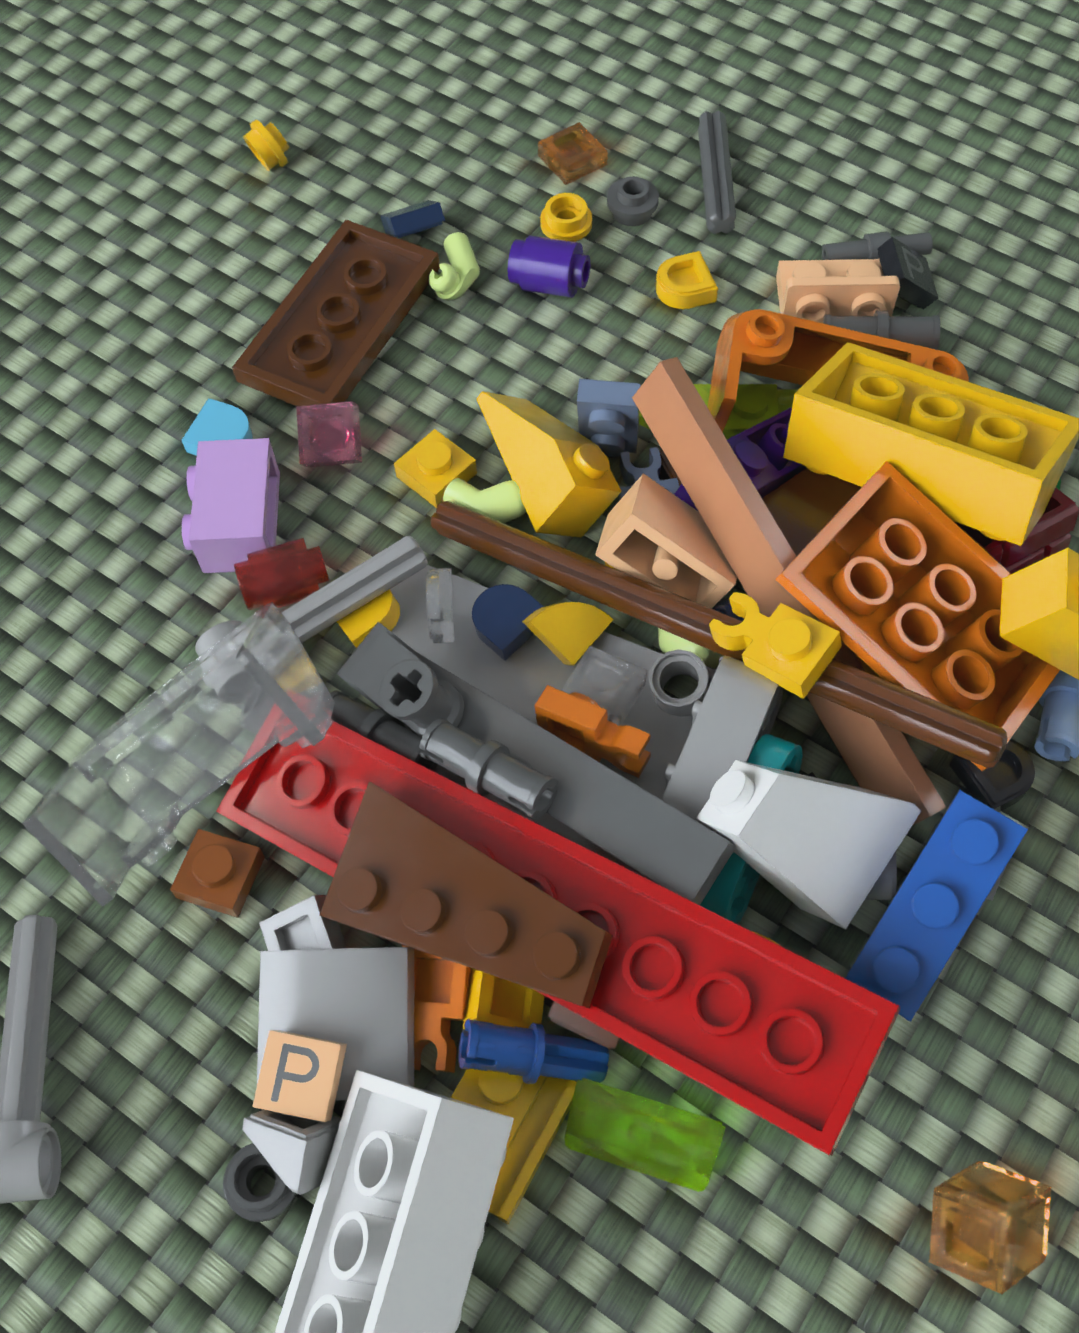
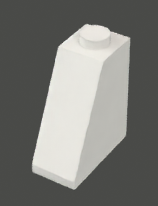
[696,760,921,929]

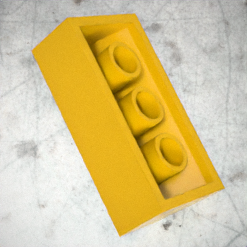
[783,342,1079,546]

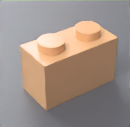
[595,473,737,609]

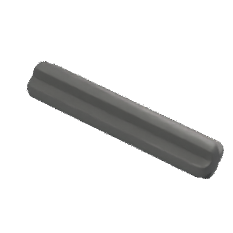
[698,110,736,234]

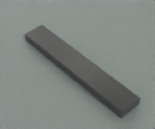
[417,652,736,905]

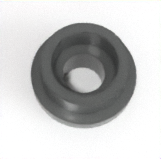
[607,176,659,226]
[223,1143,297,1222]

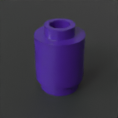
[508,235,591,298]

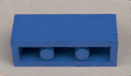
[845,790,1028,1022]

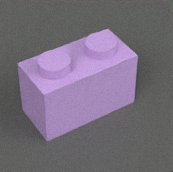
[182,438,280,573]

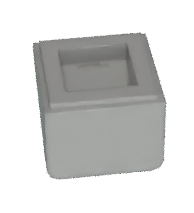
[242,1110,341,1195]

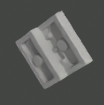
[257,947,414,1100]

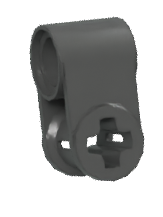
[337,622,465,736]

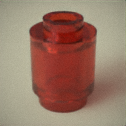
[234,537,330,612]

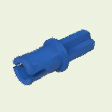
[459,1018,609,1084]

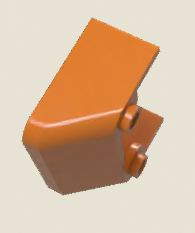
[708,309,969,433]

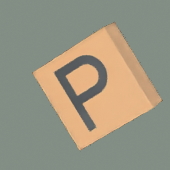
[252,1030,347,1122]

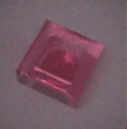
[296,401,362,468]

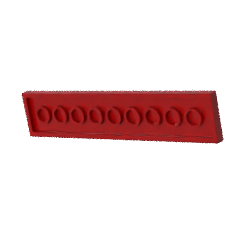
[216,695,900,1156]

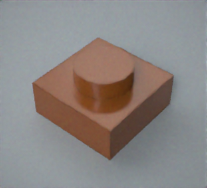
[170,829,265,918]

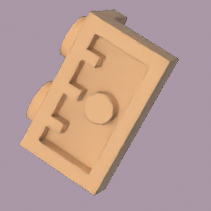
[776,259,900,323]

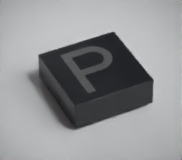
[878,237,939,310]

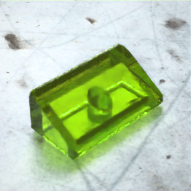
[564,1078,725,1192]

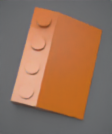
[775,461,1060,771]

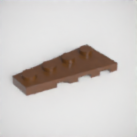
[319,781,613,1009]

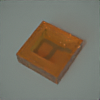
[538,122,608,185]

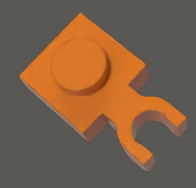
[534,685,651,778]
[402,945,471,1073]

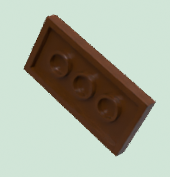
[232,220,440,420]

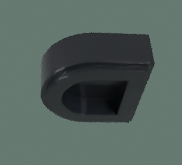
[949,740,1035,812]

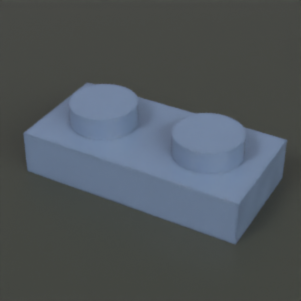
[577,379,641,457]

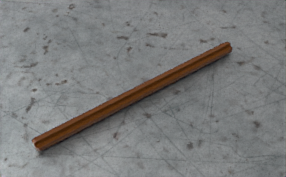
[430,501,1008,768]

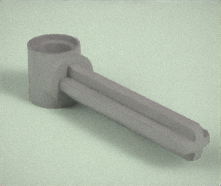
[195,536,428,705]
[0,915,61,1204]

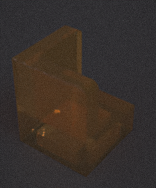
[929,1161,1051,1294]

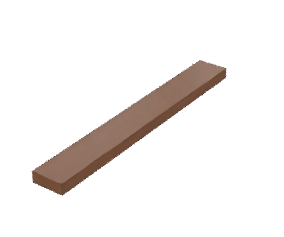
[632,357,946,826]

